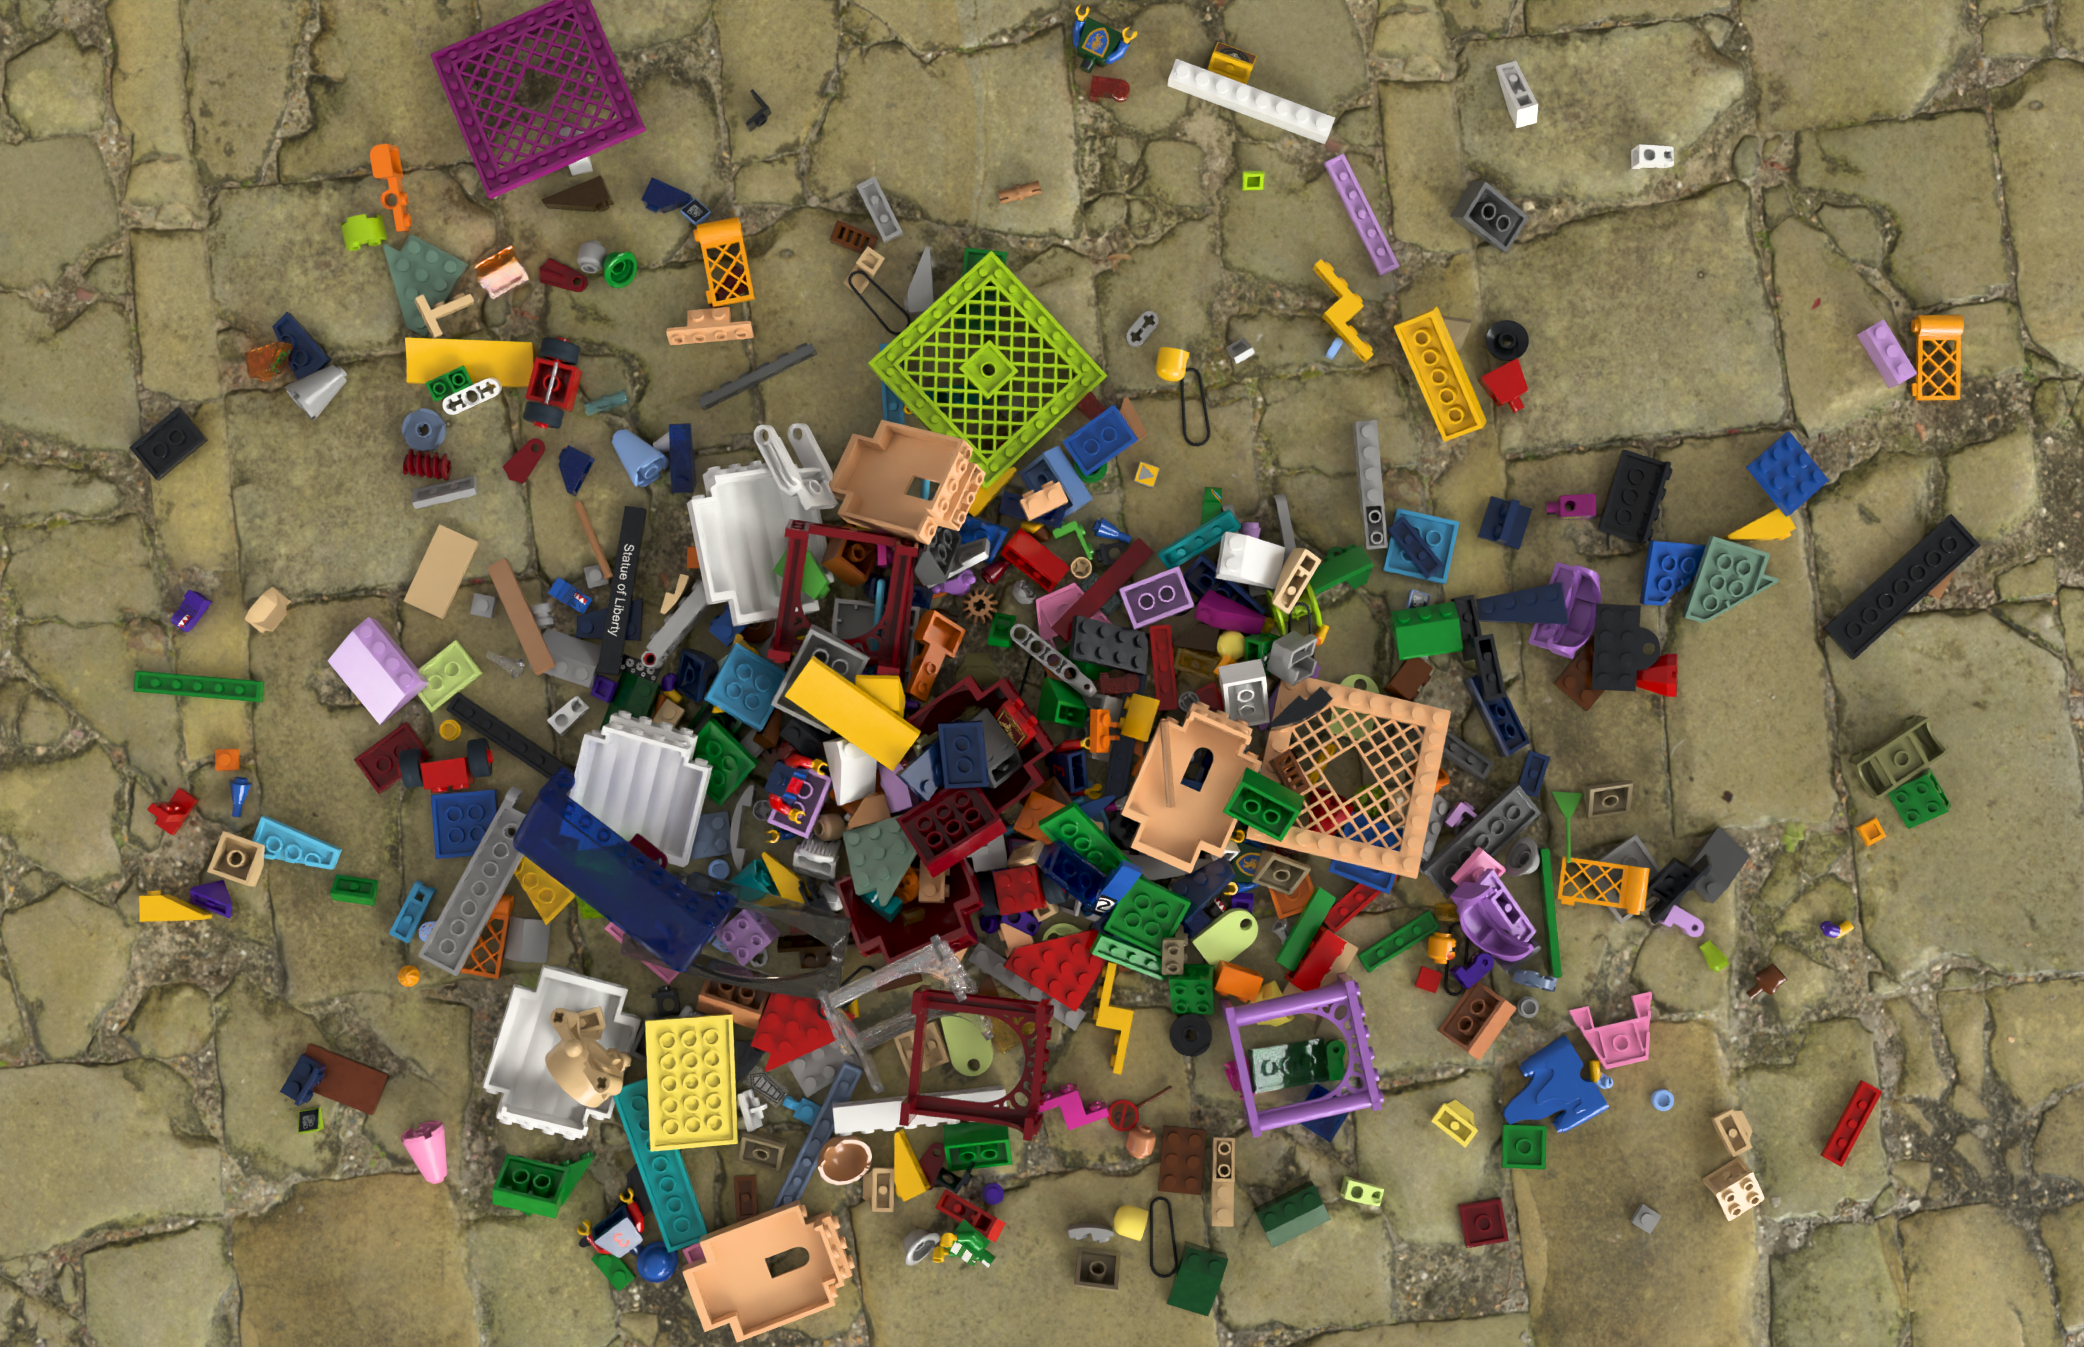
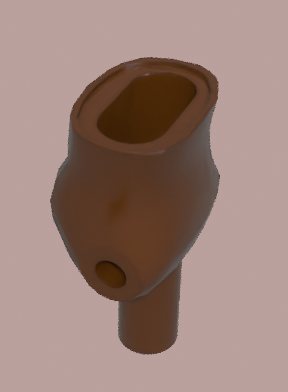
[1746,963,1788,999]

